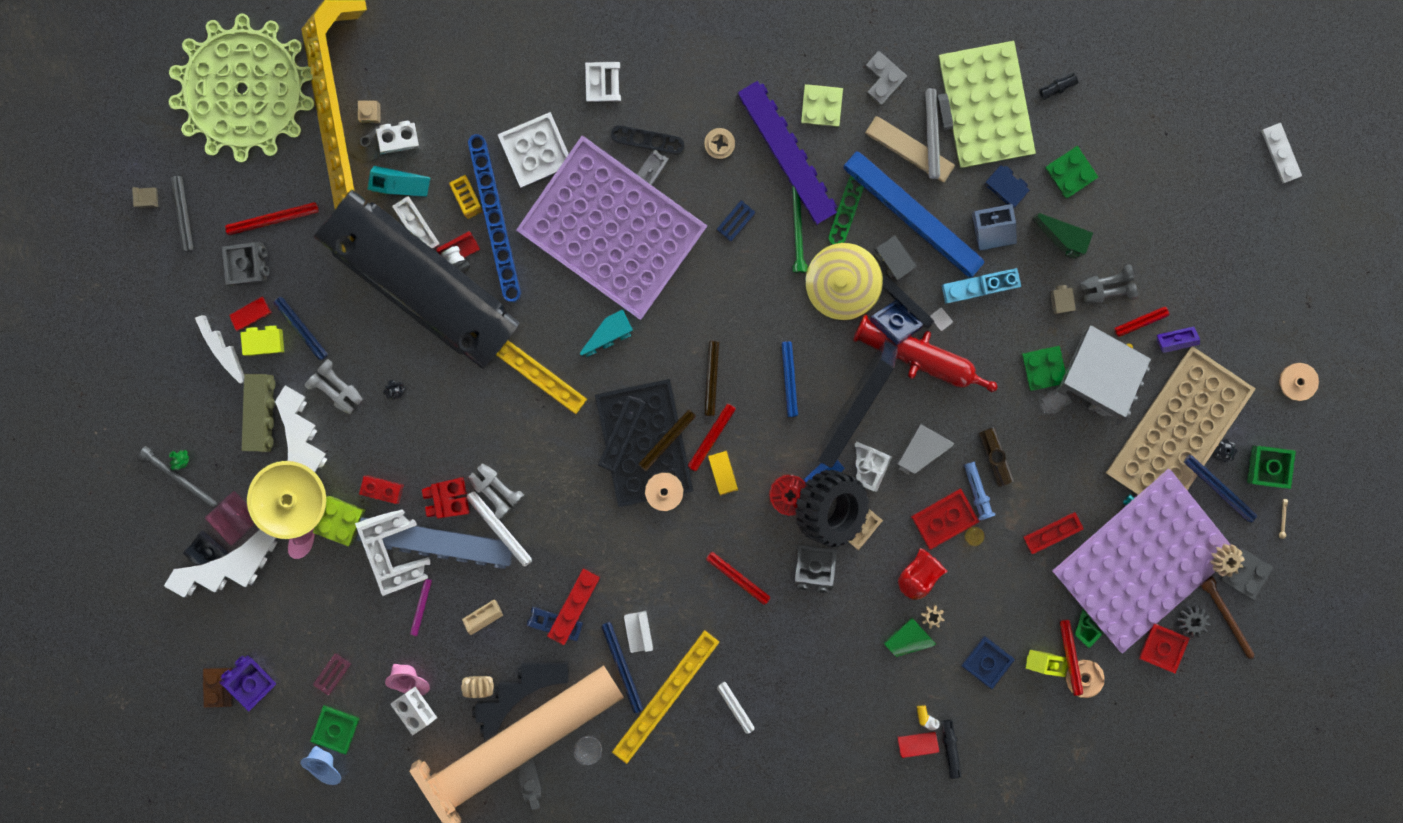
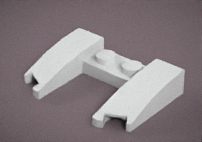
[355,510,430,596]

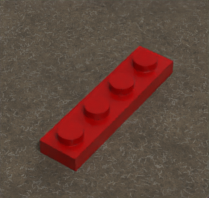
[547,569,600,646]

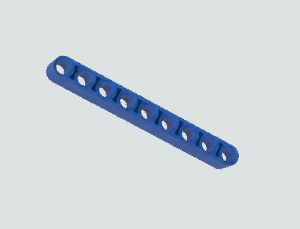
[468,134,521,303]
[843,151,984,278]

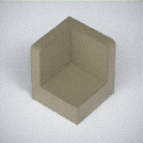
[132,187,158,209]

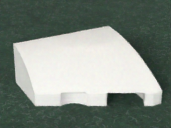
[855,441,892,492]

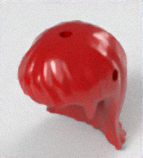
[898,548,948,600]

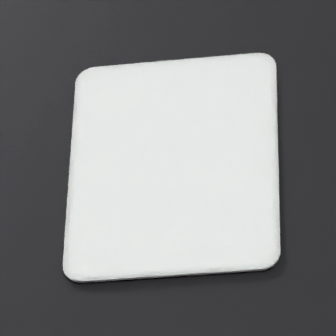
[930,308,953,331]

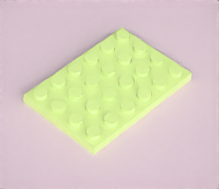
[938,41,1036,168]

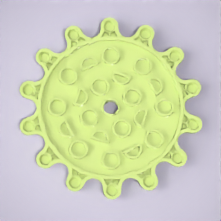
[169,14,314,162]

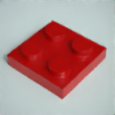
[1139,623,1190,674]

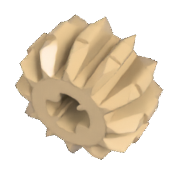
[1210,544,1245,577]
[461,676,494,698]

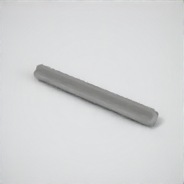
[925,88,940,179]

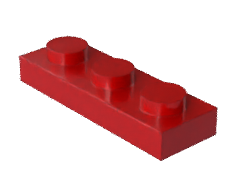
[1023,512,1084,554]

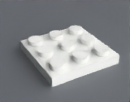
[498,112,569,188]

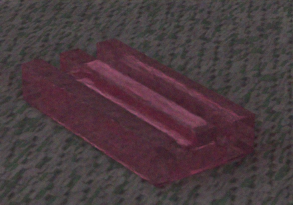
[313,653,351,696]

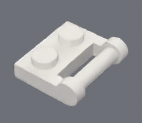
[585,62,621,102]

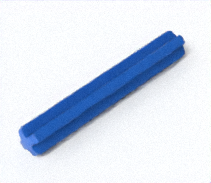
[782,341,798,417]

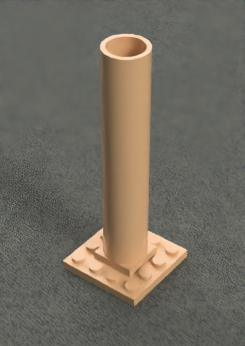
[409,665,624,823]

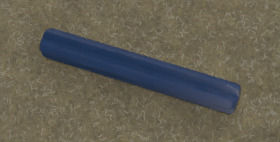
[273,297,328,360]

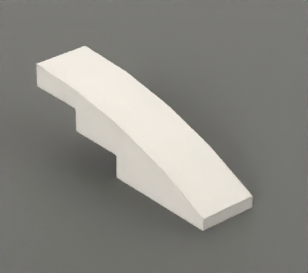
[195,315,244,384]

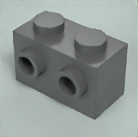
[874,236,917,281]

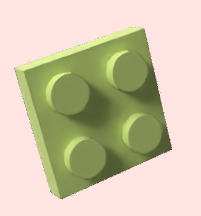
[801,84,843,127]

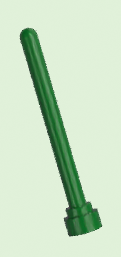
[792,185,808,273]

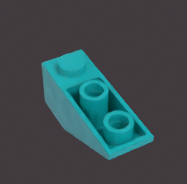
[367,166,431,196]
[580,310,633,357]

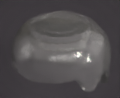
[573,735,602,765]

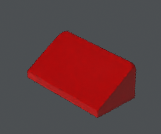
[229,296,272,332]
[897,732,939,758]

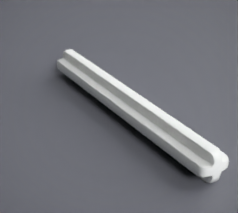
[467,491,532,567]

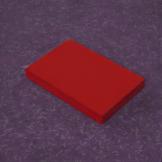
[910,488,980,550]

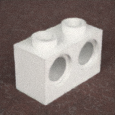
[376,121,419,155]
[391,687,437,735]

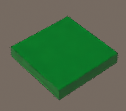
[310,705,360,755]

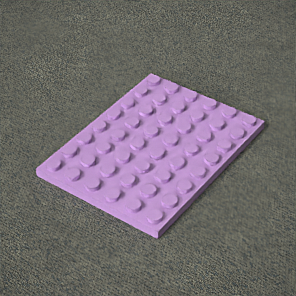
[517,136,707,320]
[1052,469,1230,653]

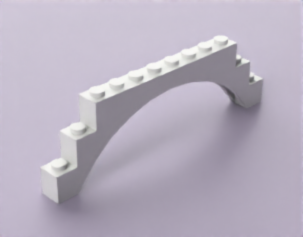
[164,385,327,598]

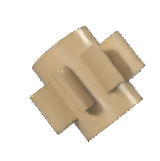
[921,605,945,629]

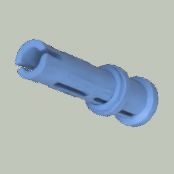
[963,462,995,521]

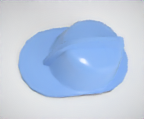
[300,746,341,785]

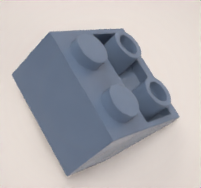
[972,204,1017,251]

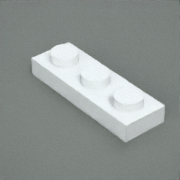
[1261,123,1302,184]
[392,196,440,249]

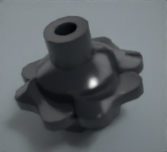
[383,380,406,400]
[1214,439,1238,463]

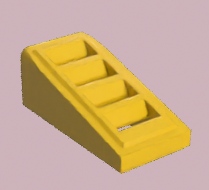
[449,174,483,219]

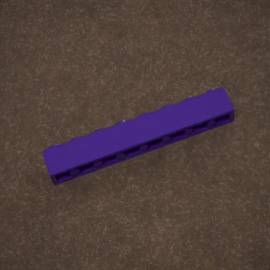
[737,80,838,226]

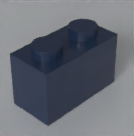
[984,165,1030,208]

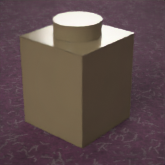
[1050,285,1076,314]

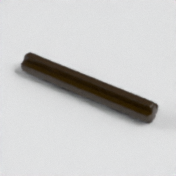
[704,341,719,416]
[639,410,696,471]

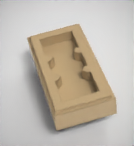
[462,599,503,635]

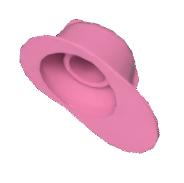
[288,529,315,559]
[385,664,430,695]

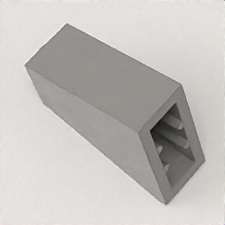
[896,424,954,475]

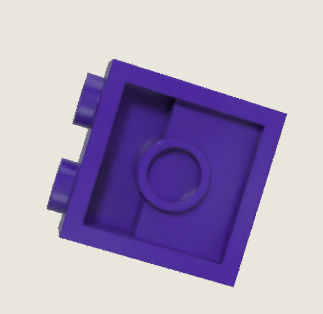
[219,655,276,711]

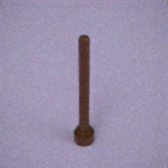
[1200,576,1255,659]

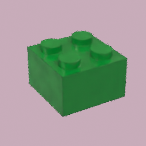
[1247,445,1296,489]

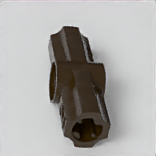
[978,427,1014,487]

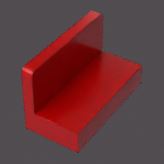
[436,231,481,258]

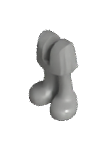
[304,359,363,414]
[468,464,524,520]

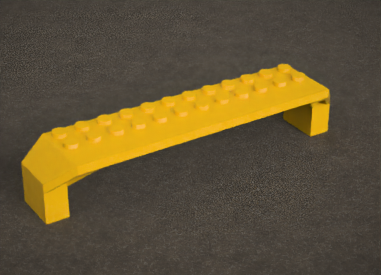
[301,0,367,252]

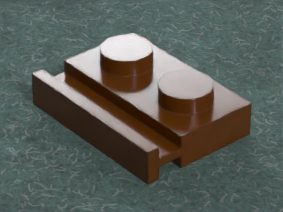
[203,668,233,707]

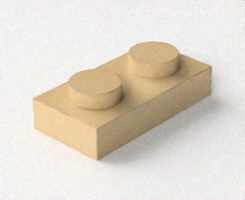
[848,509,883,550]

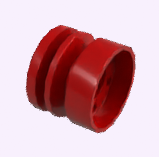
[769,474,806,516]

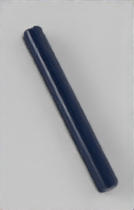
[1184,455,1257,523]
[601,622,643,713]

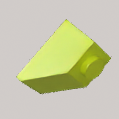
[1025,650,1068,677]

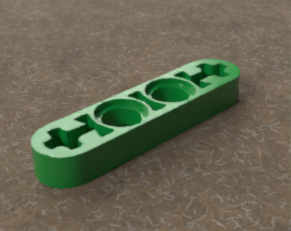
[828,176,864,245]

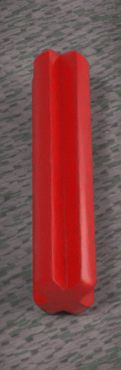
[1115,307,1170,337]

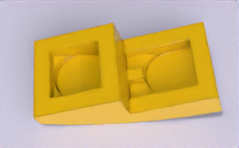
[708,451,738,496]

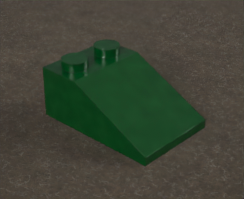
[1032,213,1093,259]

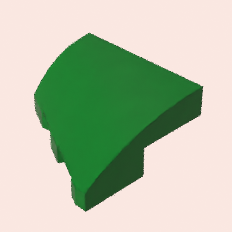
[1075,609,1103,648]
[883,618,936,657]

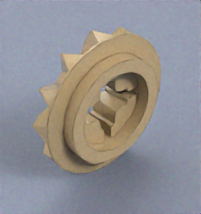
[705,128,735,159]

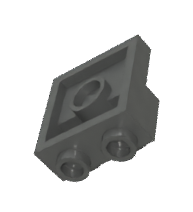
[222,242,269,285]
[793,545,837,593]

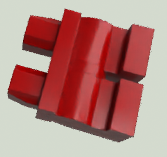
[422,477,470,519]

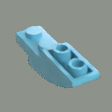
[941,268,1021,304]

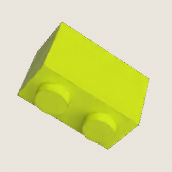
[240,326,284,356]

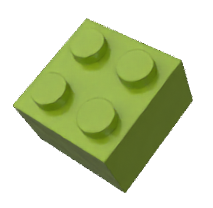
[313,496,366,547]

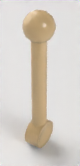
[1279,499,1288,539]

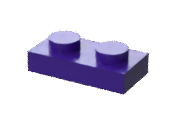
[1157,327,1200,353]

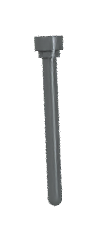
[136,446,217,508]

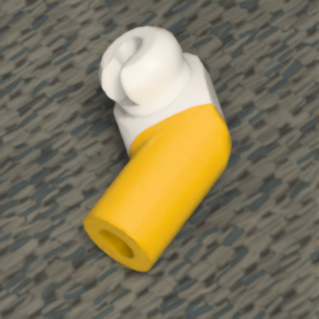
[917,705,940,730]

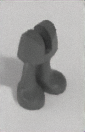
[1080,264,1138,303]

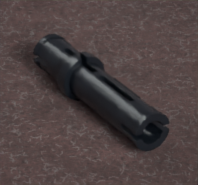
[941,719,962,779]

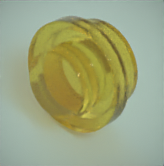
[965,527,985,546]

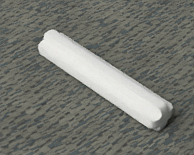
[717,682,754,734]

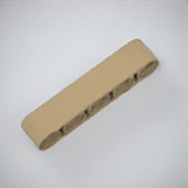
[865,116,955,182]

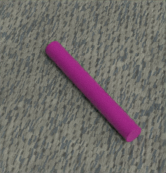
[410,579,432,636]

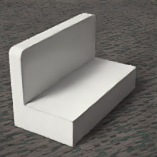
[624,611,653,653]

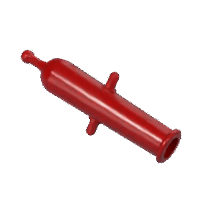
[853,315,998,392]

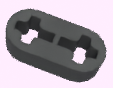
[937,93,953,131]

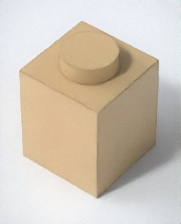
[358,101,380,123]

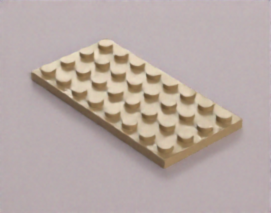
[1106,346,1255,495]

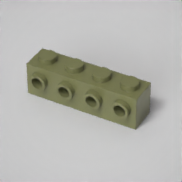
[242,374,276,452]

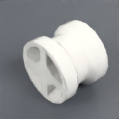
[441,246,465,267]

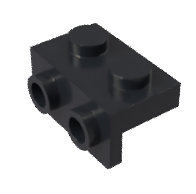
[183,531,229,566]

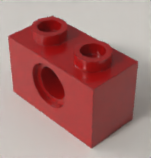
[359,475,404,504]

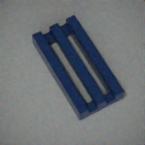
[716,200,756,241]

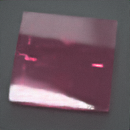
[205,491,255,546]

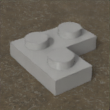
[866,51,907,105]

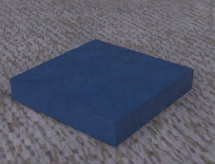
[870,300,924,345]
[961,636,1015,689]

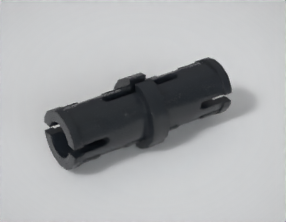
[1039,73,1079,100]

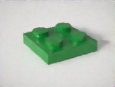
[1045,145,1098,199]
[1022,346,1066,391]

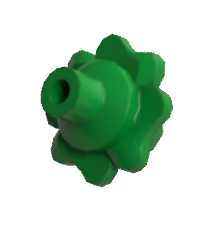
[169,450,189,470]

